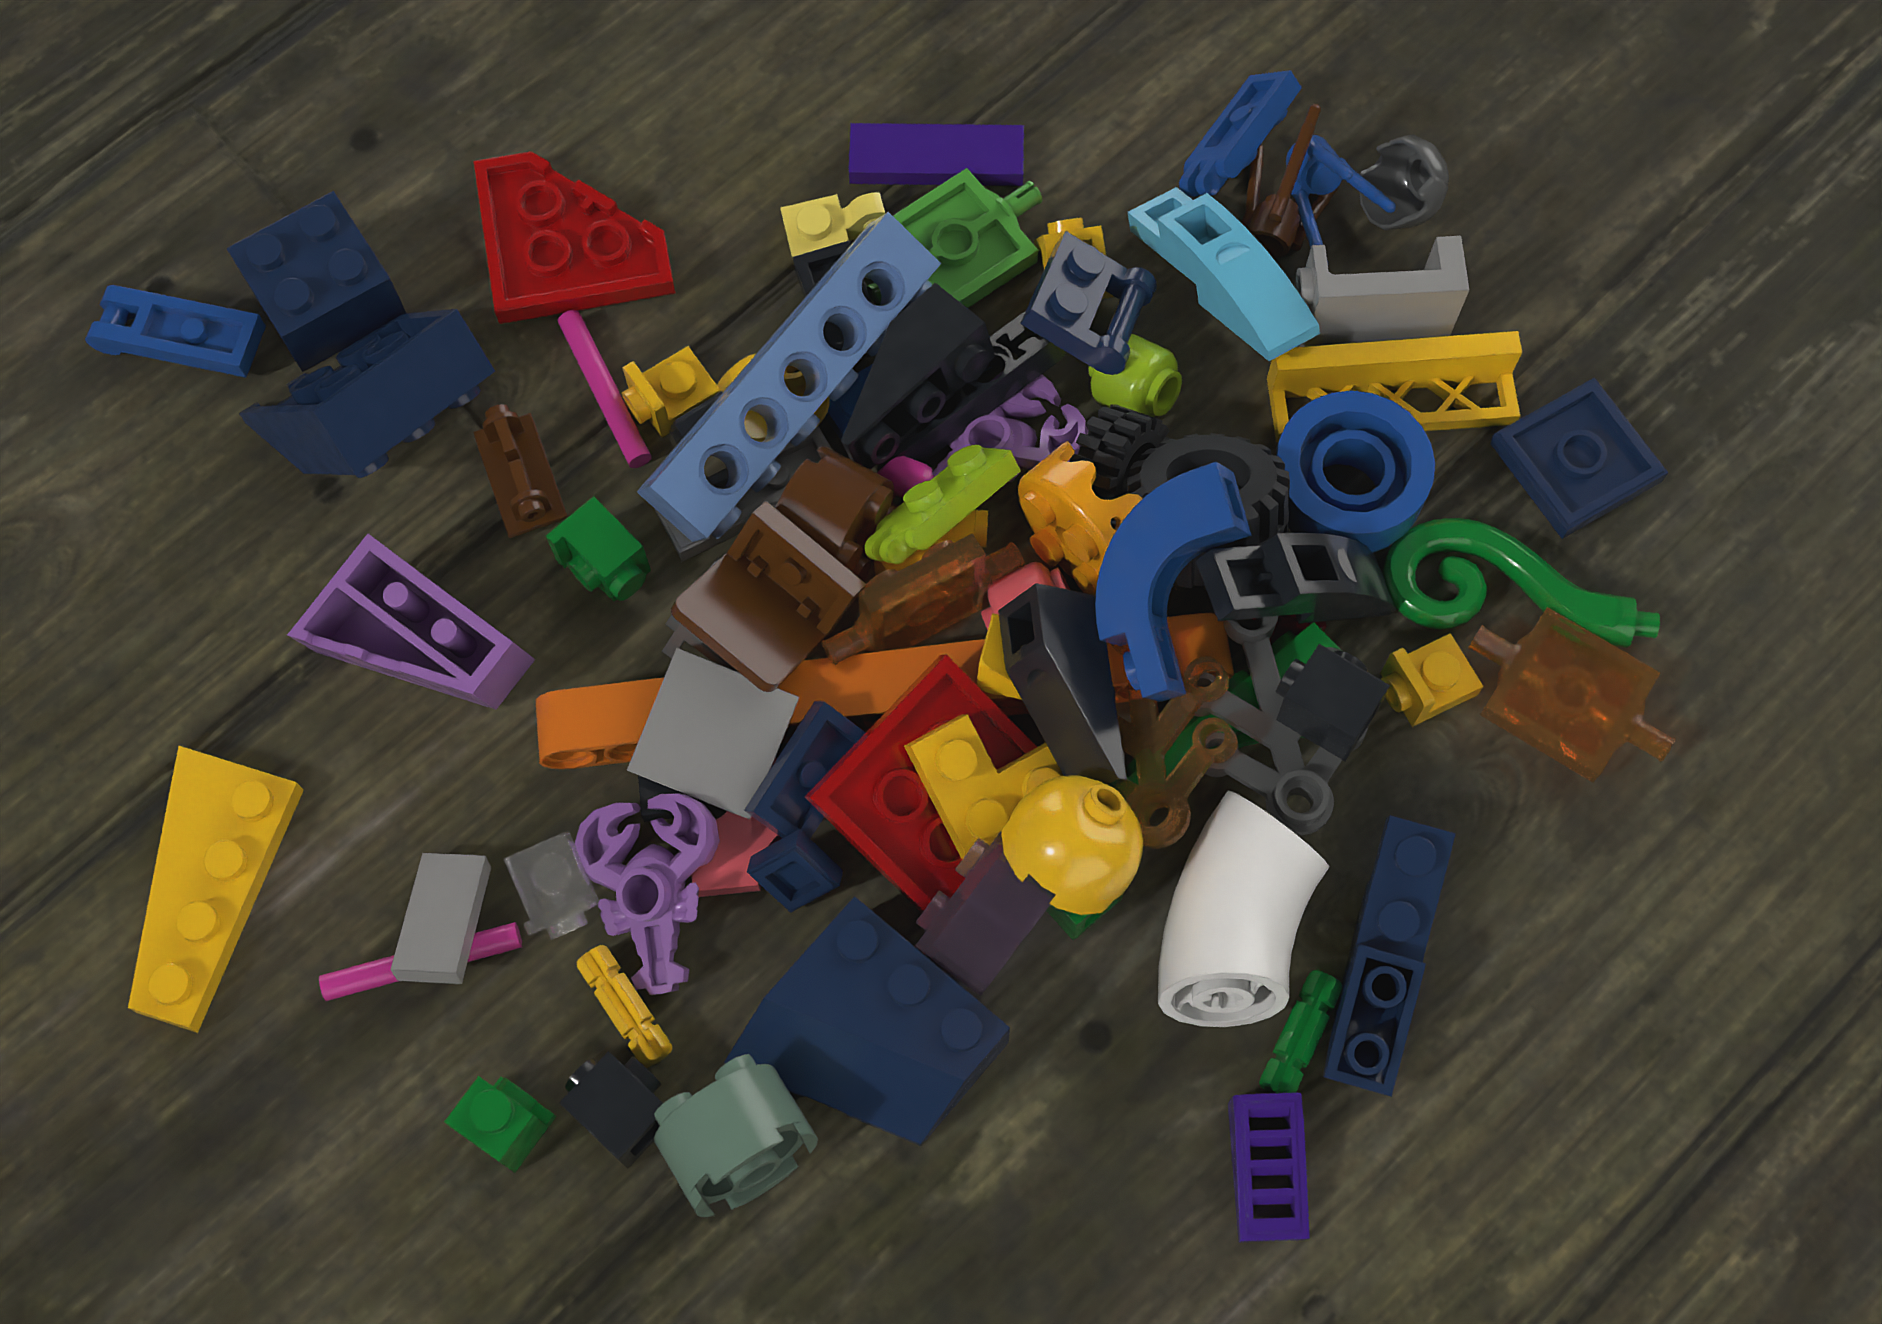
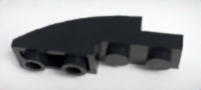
[1196,533,1397,624]

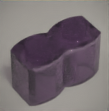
[915,831,1055,996]

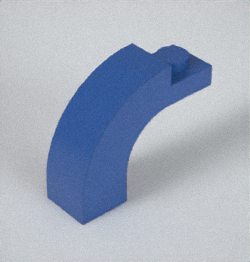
[1095,462,1251,702]

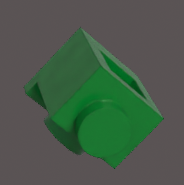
[546,496,651,602]
[444,1076,556,1173]

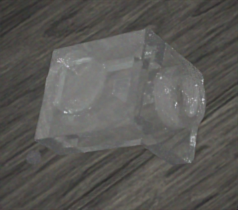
[504,831,599,940]

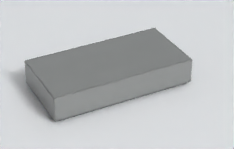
[390,853,491,984]

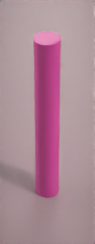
[558,310,652,468]
[319,922,522,1001]

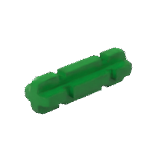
[1259,970,1343,1093]

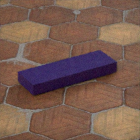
[849,123,1024,186]

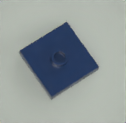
[1490,378,1668,539]

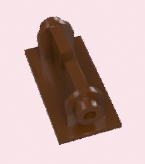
[473,404,568,538]

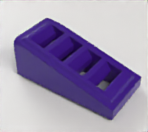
[1228,1093,1310,1242]

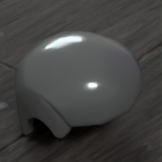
[1359,135,1449,231]

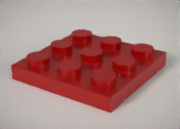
[805,654,1037,937]

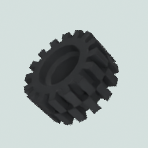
[1069,404,1170,524]

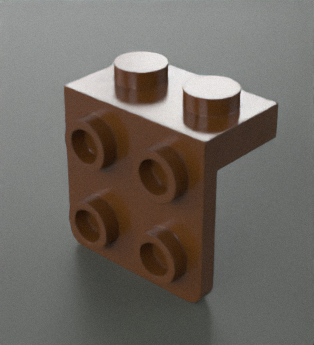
[671,501,866,692]

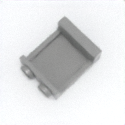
[1296,236,1469,347]

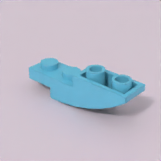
[1127,187,1320,361]

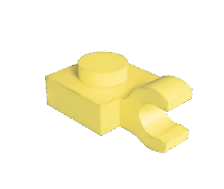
[780,192,885,259]

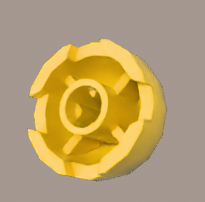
[1001,775,1143,915]

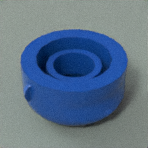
[1275,391,1435,552]

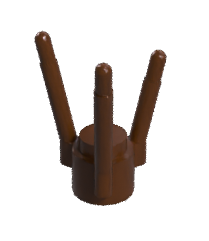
[1241,104,1339,257]

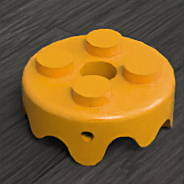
[1018,441,1143,595]

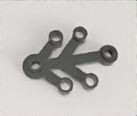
[1181,616,1368,835]

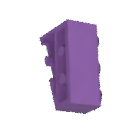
[287,534,535,710]

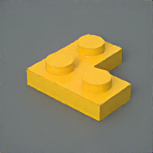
[904,715,1064,865]

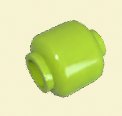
[1088,334,1182,417]

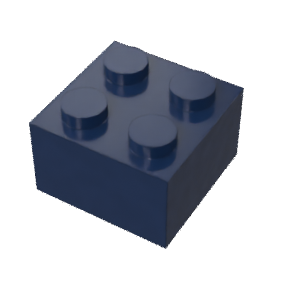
[226,191,407,372]

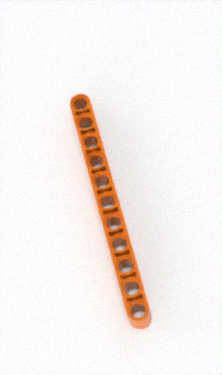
[536,613,1234,770]

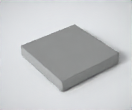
[627,648,800,820]

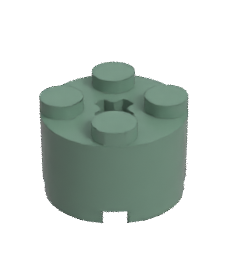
[654,1054,818,1217]

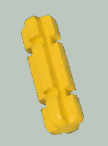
[577,945,672,1068]

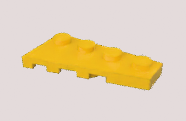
[128,745,304,1033]

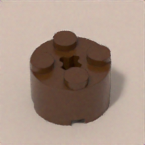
[775,446,899,582]

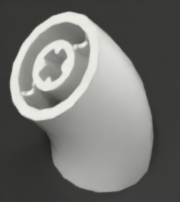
[1158,790,1330,1027]

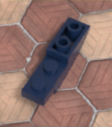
[1323,815,1456,1097]

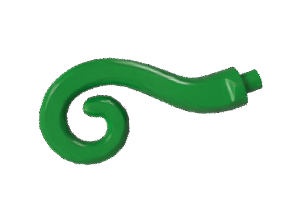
[1382,518,1660,648]

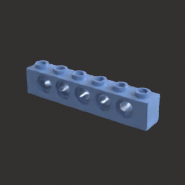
[637,212,941,542]

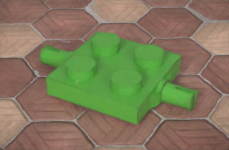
[866,168,1043,308]

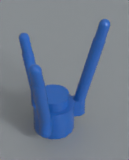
[1286,135,1396,264]

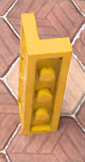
[1267,331,1522,442]

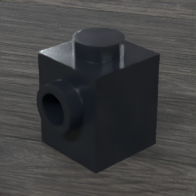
[1275,644,1390,762]
[559,1051,663,1169]

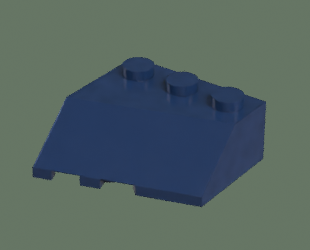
[239,309,495,478]
[724,896,1010,1146]

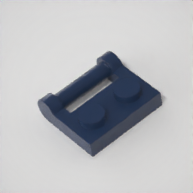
[1020,231,1157,375]

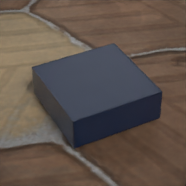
[747,829,843,913]

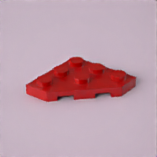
[473,151,676,324]

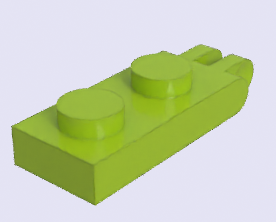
[865,445,1021,564]

